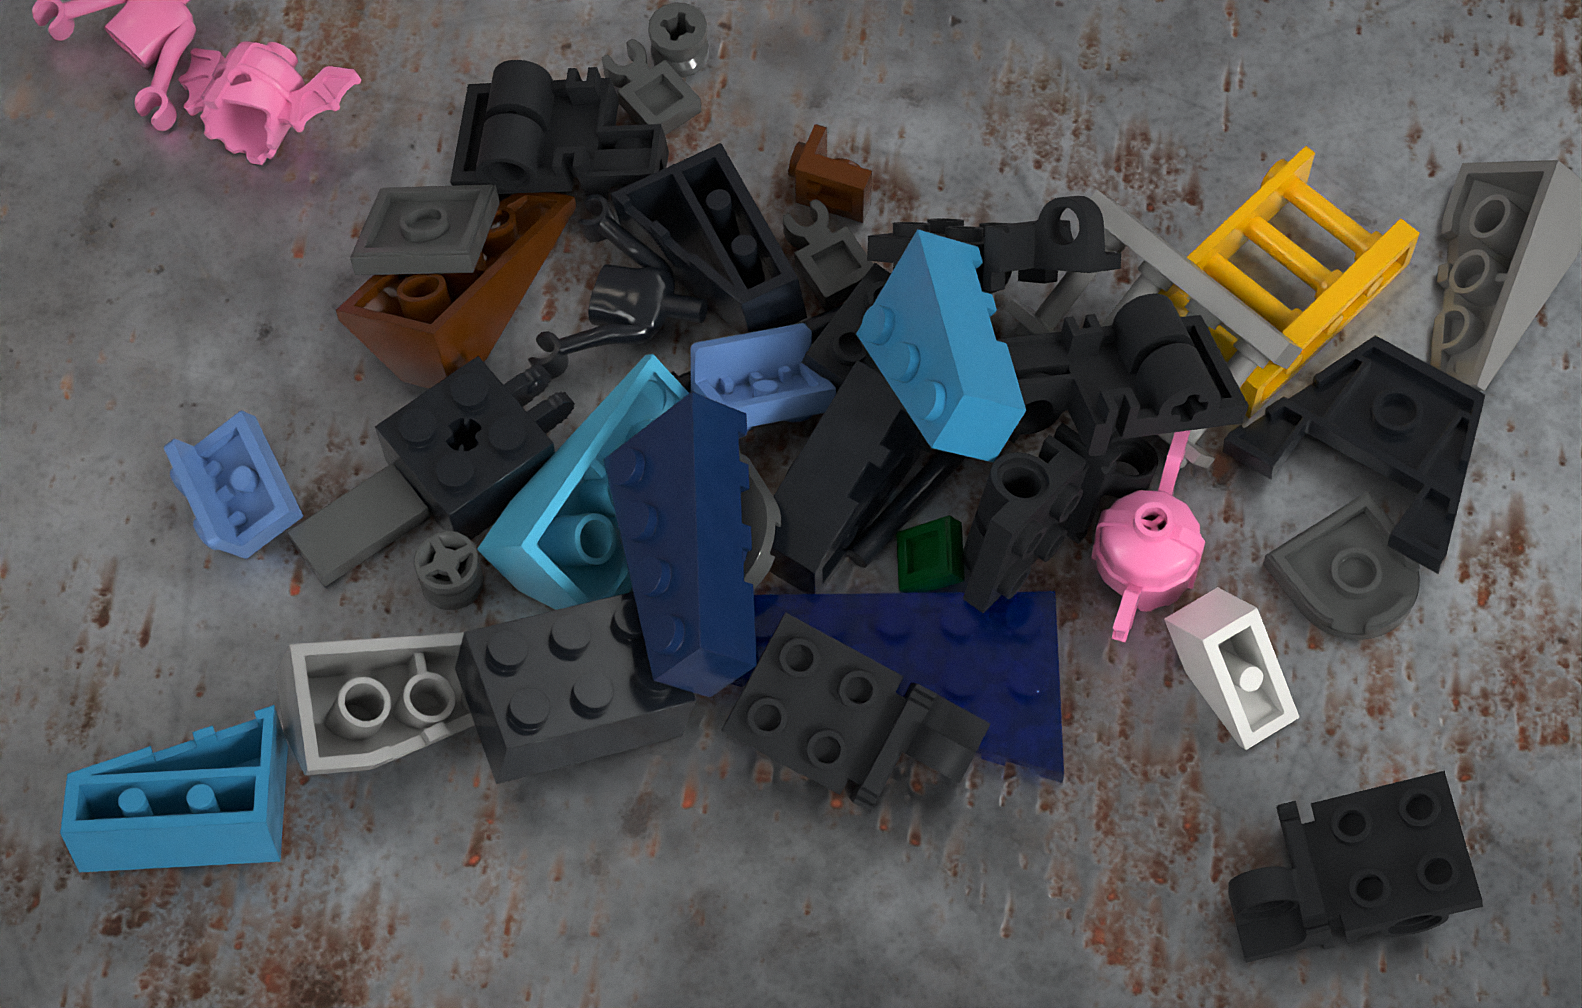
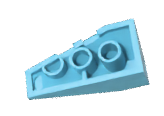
[477,354,689,610]

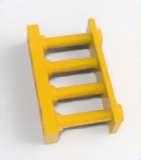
[1158,146,1420,419]

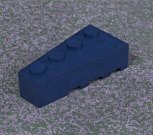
[603,392,757,698]

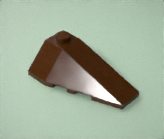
[336,192,577,389]

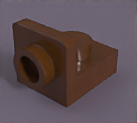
[788,124,872,223]

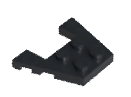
[1222,335,1485,574]

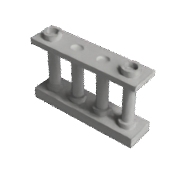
[1005,190,1303,468]

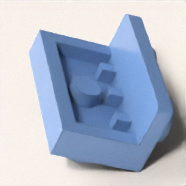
[691,323,836,432]
[164,410,303,559]

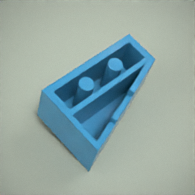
[856,229,1026,463]
[60,705,288,873]

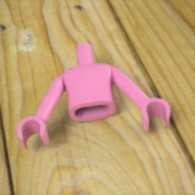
[32,0,196,131]

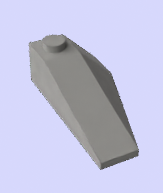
[1430,160,1582,391]
[275,632,475,775]

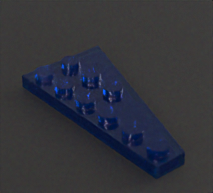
[731,591,1064,783]

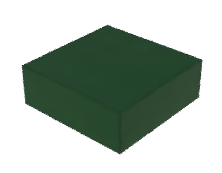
[896,515,965,598]

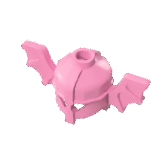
[178,41,361,165]
[1091,430,1205,643]

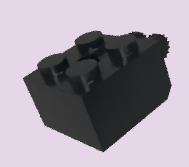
[375,356,575,540]

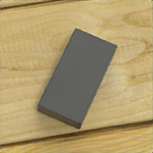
[287,463,430,587]

